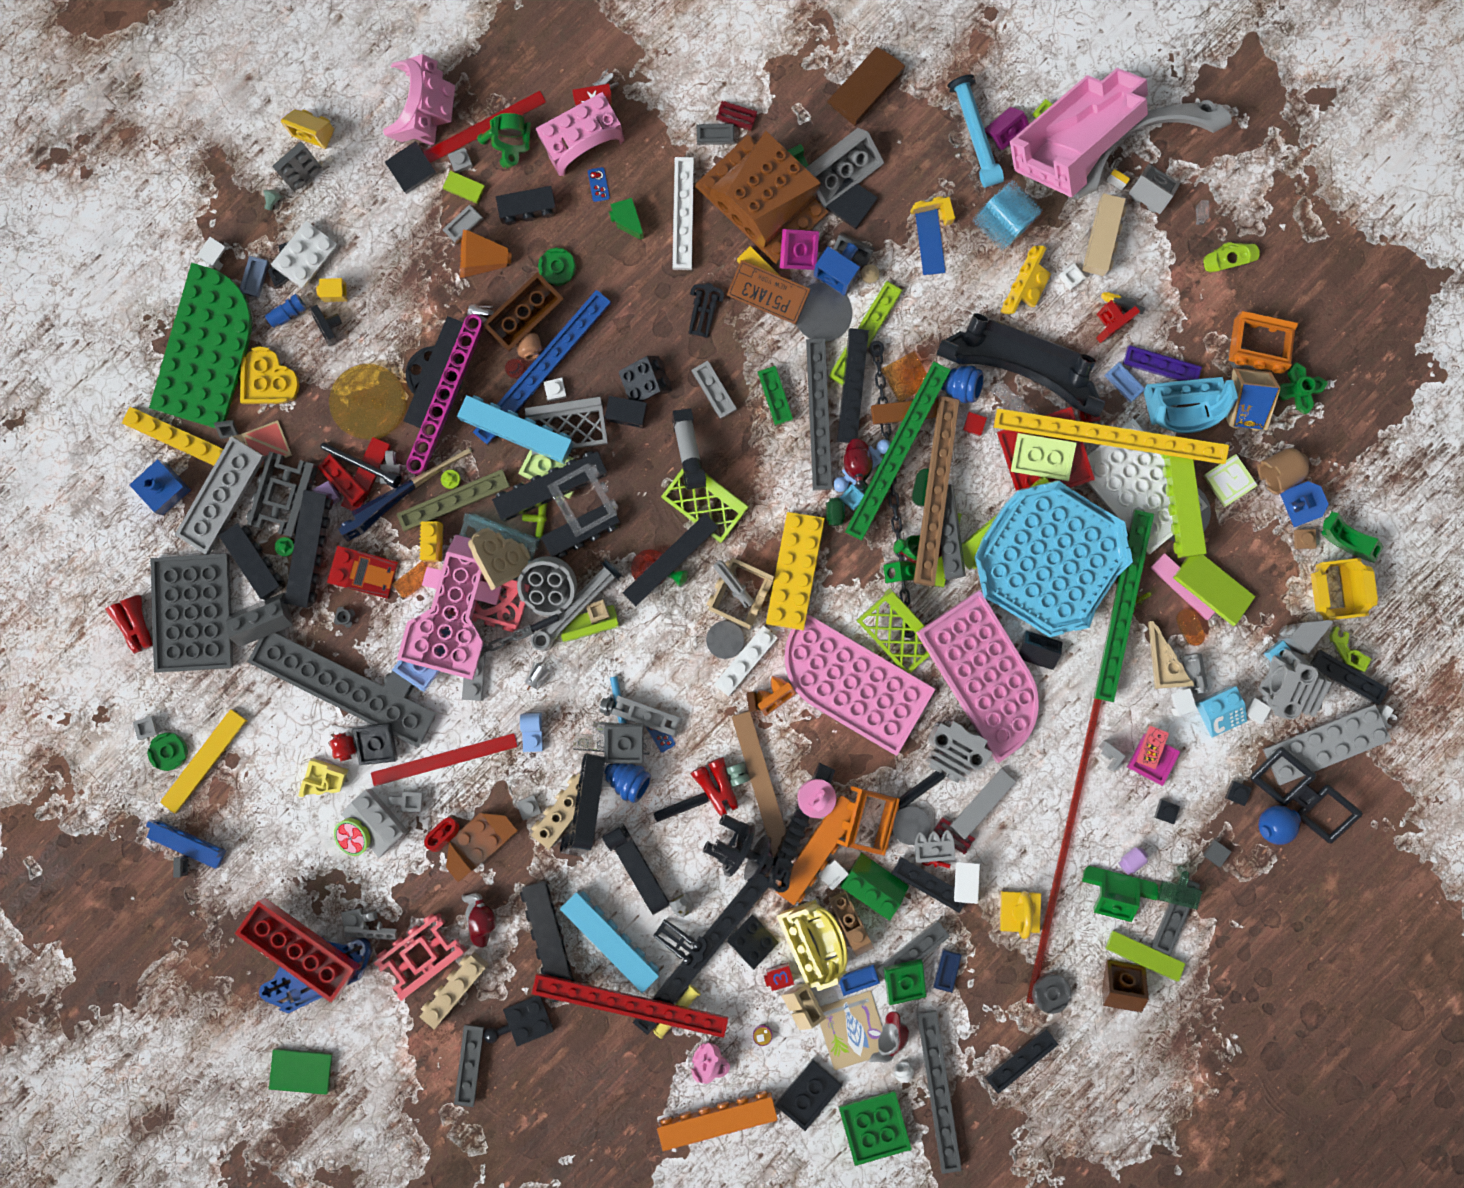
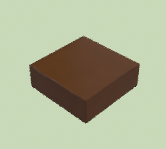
[746,691,759,712]

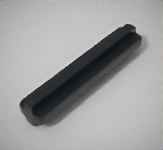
[898,771,945,809]
[654,792,709,822]

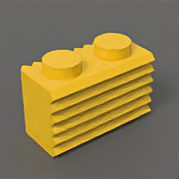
[419,521,443,562]

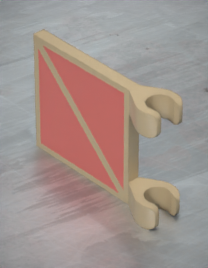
[229,420,292,468]

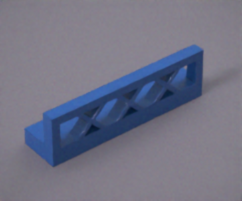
[146,819,227,869]

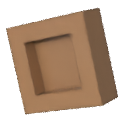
[1294,529,1316,549]

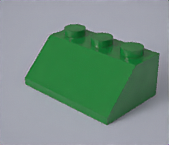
[839,853,909,921]

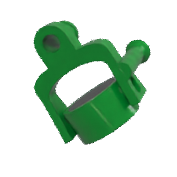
[478,113,531,169]

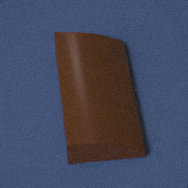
[827,47,905,126]

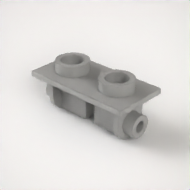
[1182,653,1209,694]

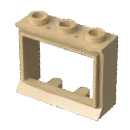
[707,557,774,631]

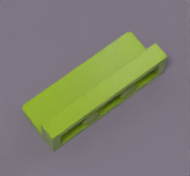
[561,605,620,643]

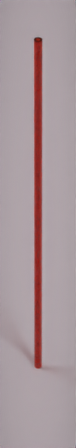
[1026,698,1102,1004]

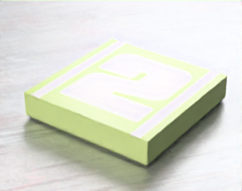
[1203,454,1258,507]

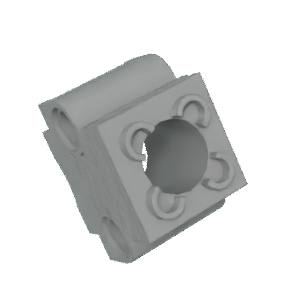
[1258,649,1332,719]
[926,721,993,783]

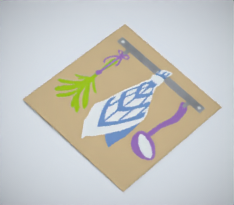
[820,991,882,1071]

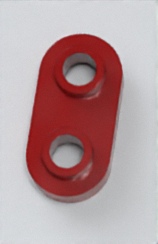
[424,817,459,852]

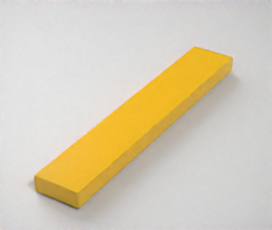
[160,709,248,814]

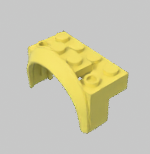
[777,900,848,991]

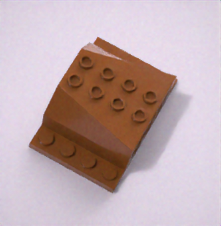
[695,130,828,264]

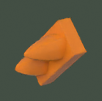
[757,676,796,716]

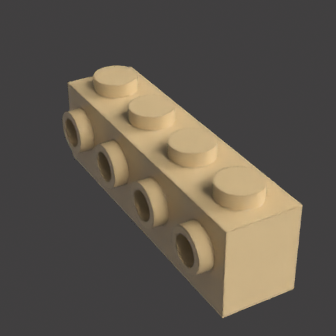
[1082,193,1127,276]
[531,773,580,850]
[419,952,489,1029]

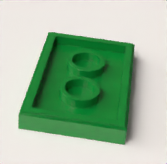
[268,1048,333,1095]

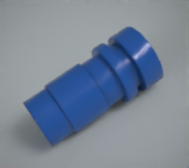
[265,294,307,328]

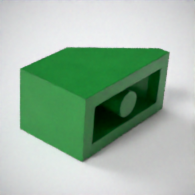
[609,198,644,240]

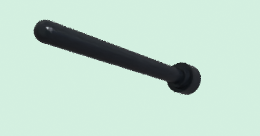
[320,443,402,488]

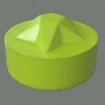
[441,470,461,489]

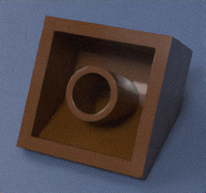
[1102,960,1149,1013]

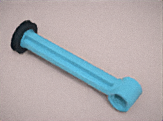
[947,74,1004,188]

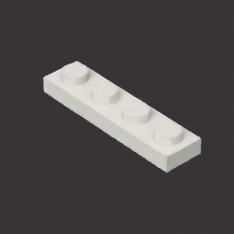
[714,626,778,697]

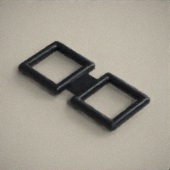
[1250,747,1363,844]

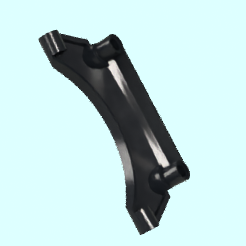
[936,313,1105,417]

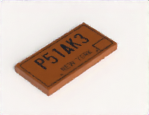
[727,260,811,325]

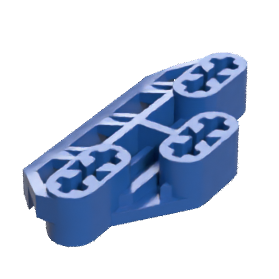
[259,937,373,1013]

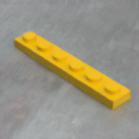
[122,406,224,466]

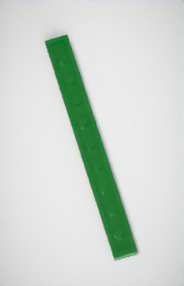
[845,361,951,541]
[1093,510,1154,702]

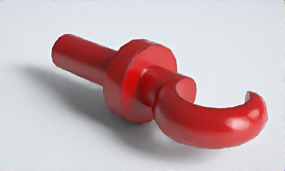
[921,861,951,869]

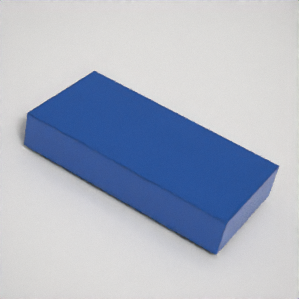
[839,964,880,996]

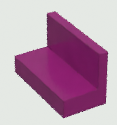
[984,106,1029,150]

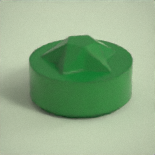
[275,537,294,557]

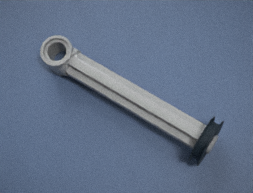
[531,558,624,651]

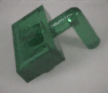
[1157,865,1202,910]

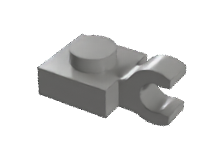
[380,451,401,485]
[388,791,423,812]
[341,908,378,930]

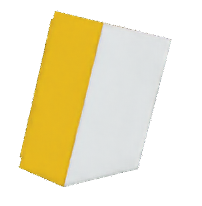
[1106,169,1130,190]

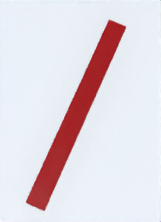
[423,91,546,163]
[371,733,518,786]

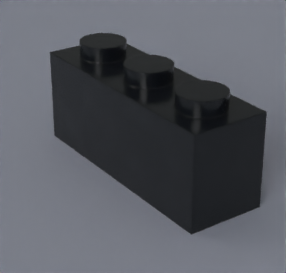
[496,186,558,225]

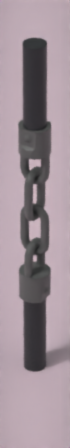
[480,614,560,657]

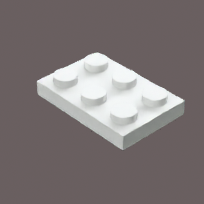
[271,221,338,289]

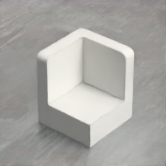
[197,237,226,271]
[1171,688,1197,716]
[818,858,848,890]

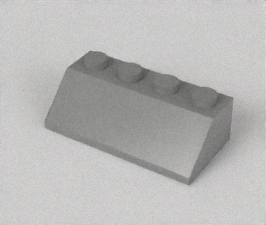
[806,128,884,208]

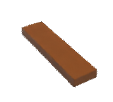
[871,398,939,425]

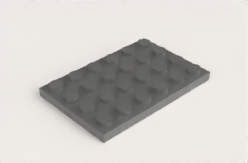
[150,553,233,673]

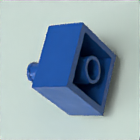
[813,243,860,296]
[129,459,191,515]

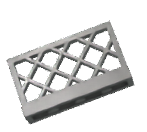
[525,397,608,455]

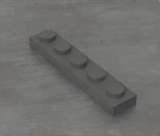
[940,484,966,581]

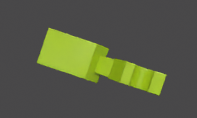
[1329,626,1371,672]

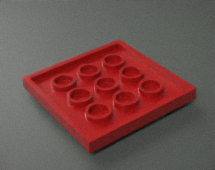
[997,406,1095,491]

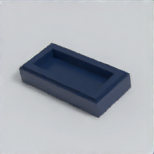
[933,949,962,993]

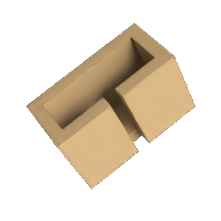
[781,983,826,1030]

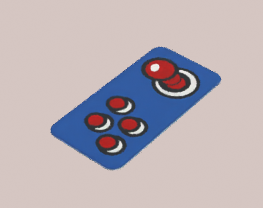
[588,167,609,202]
[645,726,675,753]

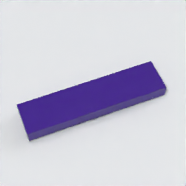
[1123,345,1202,381]

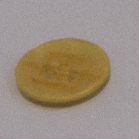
[329,364,406,440]

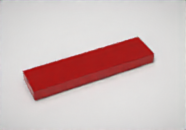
[340,437,391,511]

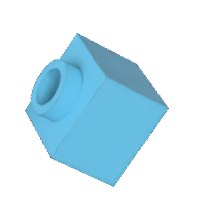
[1264,640,1291,662]

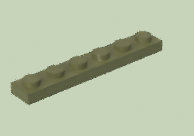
[397,469,511,532]

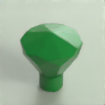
[668,570,688,588]

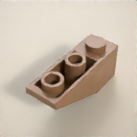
[828,891,874,957]

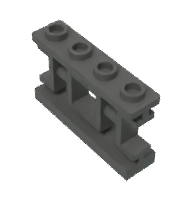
[246,451,318,538]

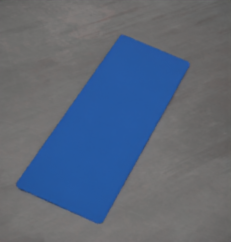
[915,209,945,275]

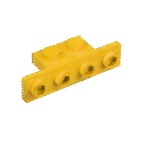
[1000,245,1051,314]

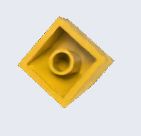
[281,109,334,149]

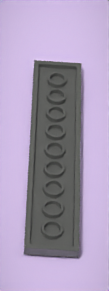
[247,633,437,748]

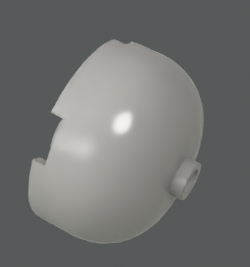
[517,556,577,616]

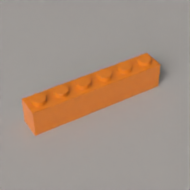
[775,794,853,905]
[657,1091,778,1151]

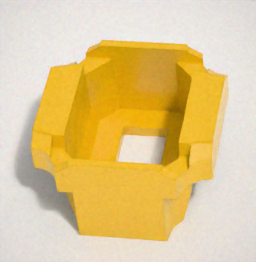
[1311,558,1378,621]

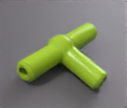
[522,503,547,538]

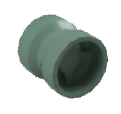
[726,762,750,787]

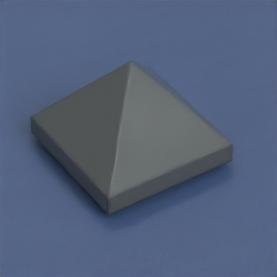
[214,420,239,439]

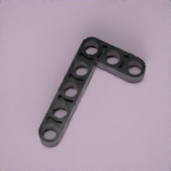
[560,753,605,856]
[602,823,670,915]

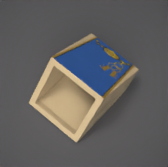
[1226,368,1280,431]

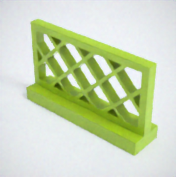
[661,468,749,543]
[856,588,930,673]

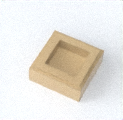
[586,599,610,625]

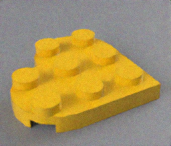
[240,347,300,404]

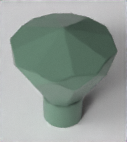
[264,190,282,211]

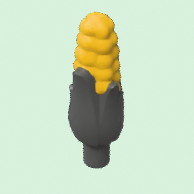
[1101,292,1145,315]

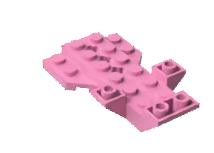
[397,535,502,680]

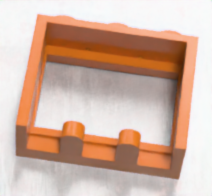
[1228,311,1298,373]
[836,786,900,856]

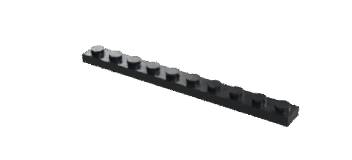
[633,874,768,1035]

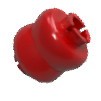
[329,732,356,762]

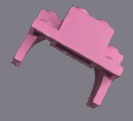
[383,54,455,145]

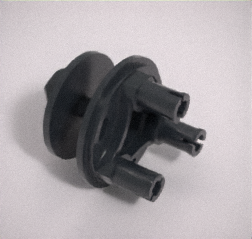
[702,814,774,882]

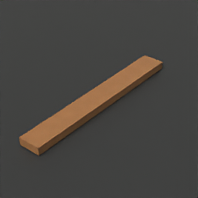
[732,711,795,861]

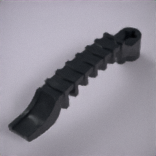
[767,762,835,893]

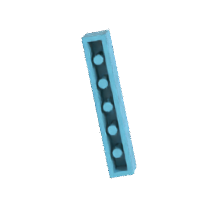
[457,395,574,464]
[560,890,660,993]

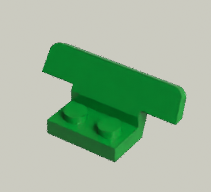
[1081,866,1158,922]

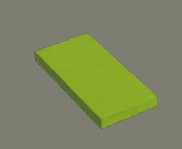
[1173,555,1255,626]

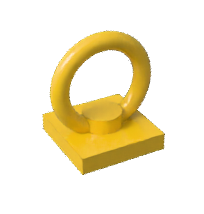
[1000,891,1041,939]

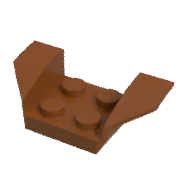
[446,812,518,882]

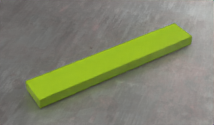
[828,281,903,386]

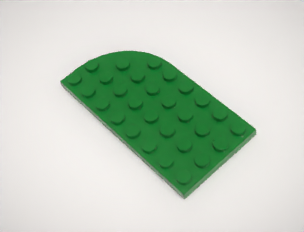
[149,262,252,429]

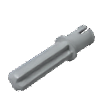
[714,560,754,608]

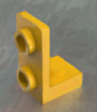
[911,196,955,226]

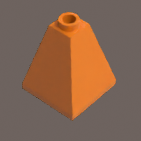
[460,229,511,278]

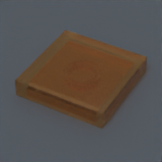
[881,351,927,402]

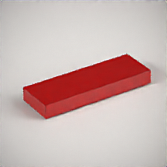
[317,454,368,506]

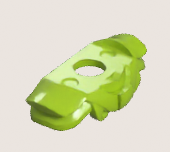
[1203,242,1260,272]

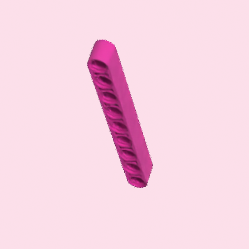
[406,314,484,475]

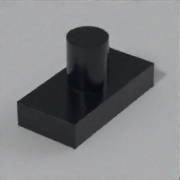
[310,305,342,347]

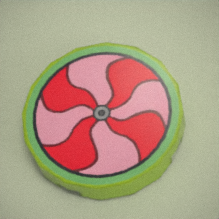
[334,818,370,856]

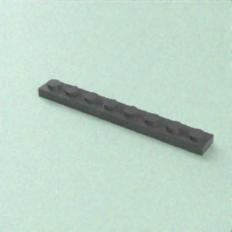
[806,338,832,491]
[917,1010,962,1174]

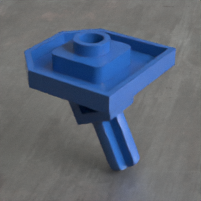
[1280,481,1329,527]

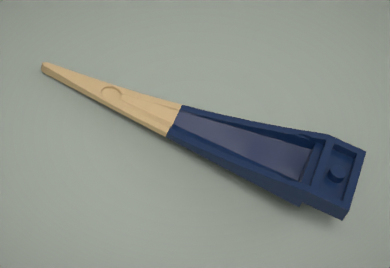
[338,448,473,542]

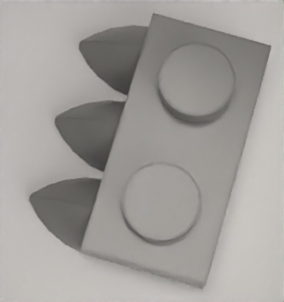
[914,830,956,863]

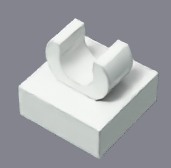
[1377,705,1397,728]

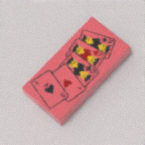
[1136,726,1169,769]

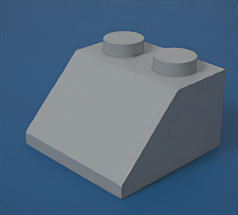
[1128,163,1180,214]
[1276,620,1333,654]

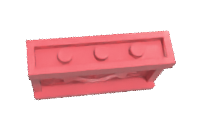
[447,576,531,632]

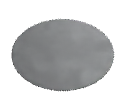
[796,282,852,342]

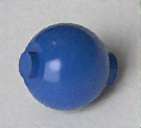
[1258,805,1301,845]

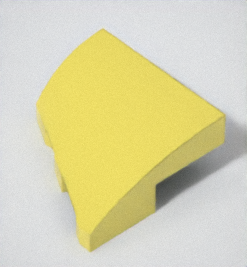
[298,758,349,797]

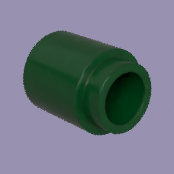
[826,498,845,526]

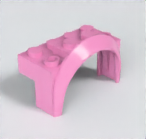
[536,92,624,176]

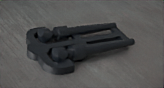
[688,283,724,338]
[653,919,707,970]

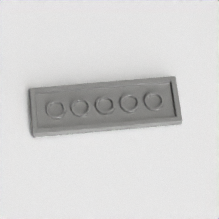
[175,436,266,555]
[1262,704,1392,785]

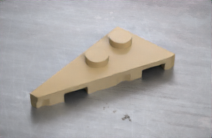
[1148,621,1194,689]

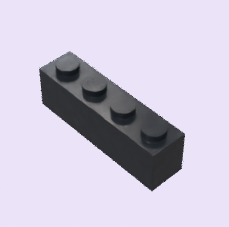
[541,502,621,559]
[218,523,285,600]

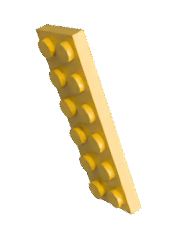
[766,512,825,631]

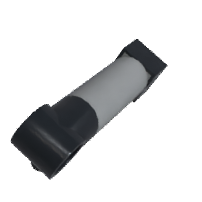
[672,408,706,490]

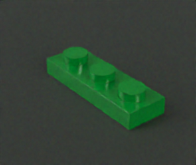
[757,366,793,426]

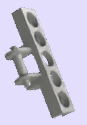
[344,921,398,940]

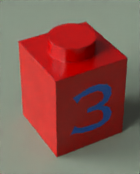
[764,962,795,991]

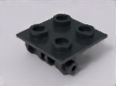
[727,914,779,970]

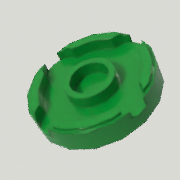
[538,247,576,286]
[147,733,188,771]

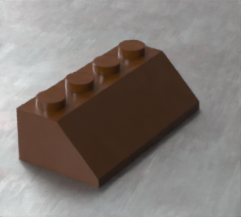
[482,272,564,352]

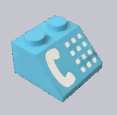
[1195,686,1247,738]

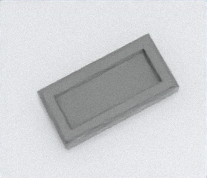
[442,204,484,245]

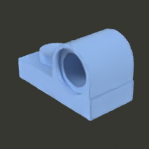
[520,713,543,752]

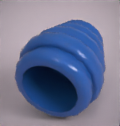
[941,365,984,403]
[604,763,651,803]

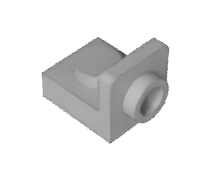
[1098,741,1126,772]

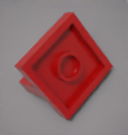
[1096,300,1140,344]

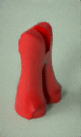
[105,595,153,654]
[690,757,739,816]

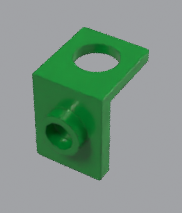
[883,561,916,584]

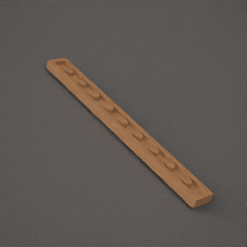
[914,396,959,586]

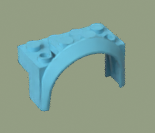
[1144,377,1238,433]

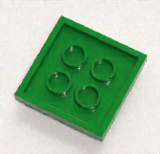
[838,1090,912,1166]

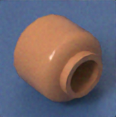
[516,332,542,360]

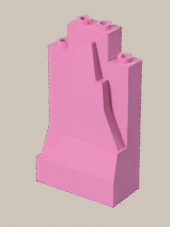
[1010,68,1148,197]

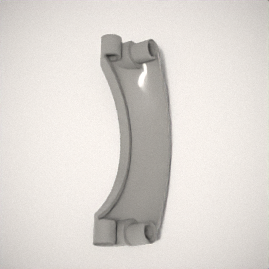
[1074,100,1232,199]

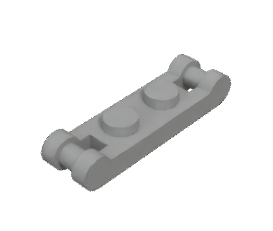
[611,696,683,737]

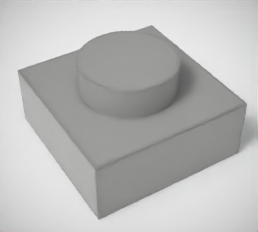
[448,148,473,173]
[133,716,159,740]
[516,795,542,820]

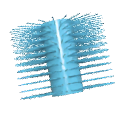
[973,180,1042,251]

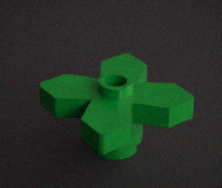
[1278,363,1328,415]

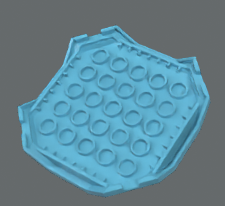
[975,480,1133,637]

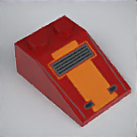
[327,546,398,599]

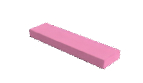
[1150,553,1215,620]

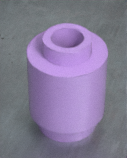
[1118,847,1149,875]

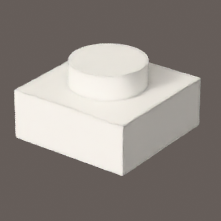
[544,378,567,402]

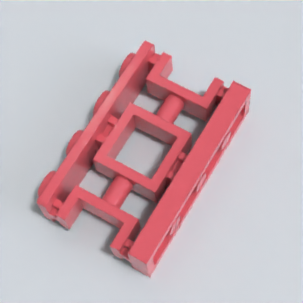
[374,913,467,1001]

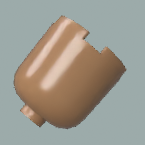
[1257,448,1309,495]

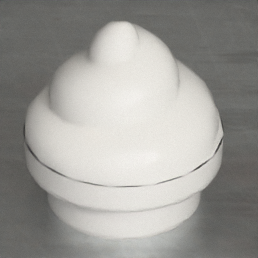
[894,1062,914,1083]

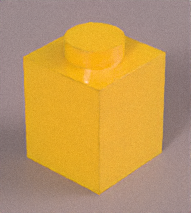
[316,278,347,302]

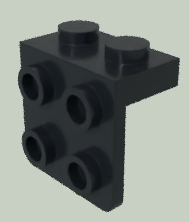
[619,356,672,402]

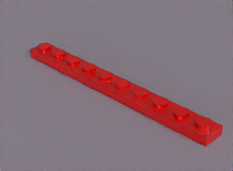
[531,973,729,1038]

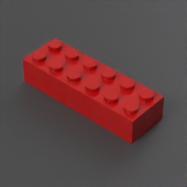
[235,898,361,1003]

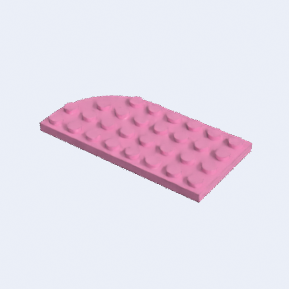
[916,590,1039,763]
[784,614,935,756]

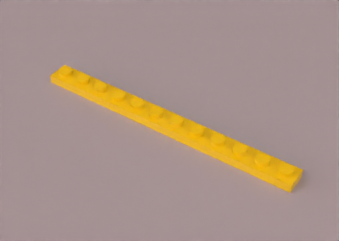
[993,408,1229,464]

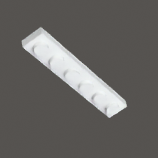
[673,157,694,270]

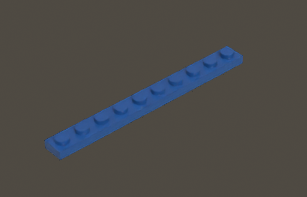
[473,290,611,445]

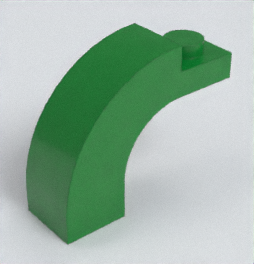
[1321,511,1384,563]

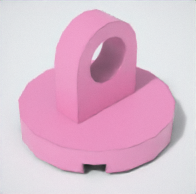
[797,779,836,818]
[691,1043,730,1084]

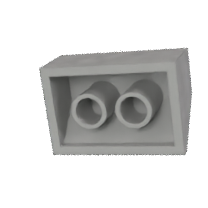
[341,788,409,858]

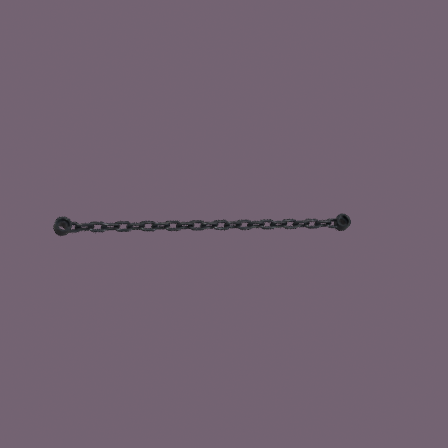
[869,341,915,638]

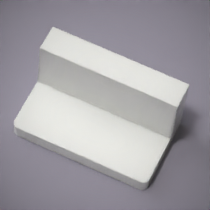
[954,862,981,904]

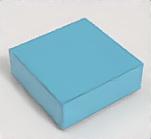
[840,484,864,511]

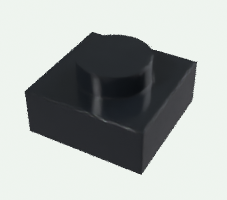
[1225,781,1252,806]
[1154,799,1180,824]

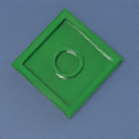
[884,959,927,1006]

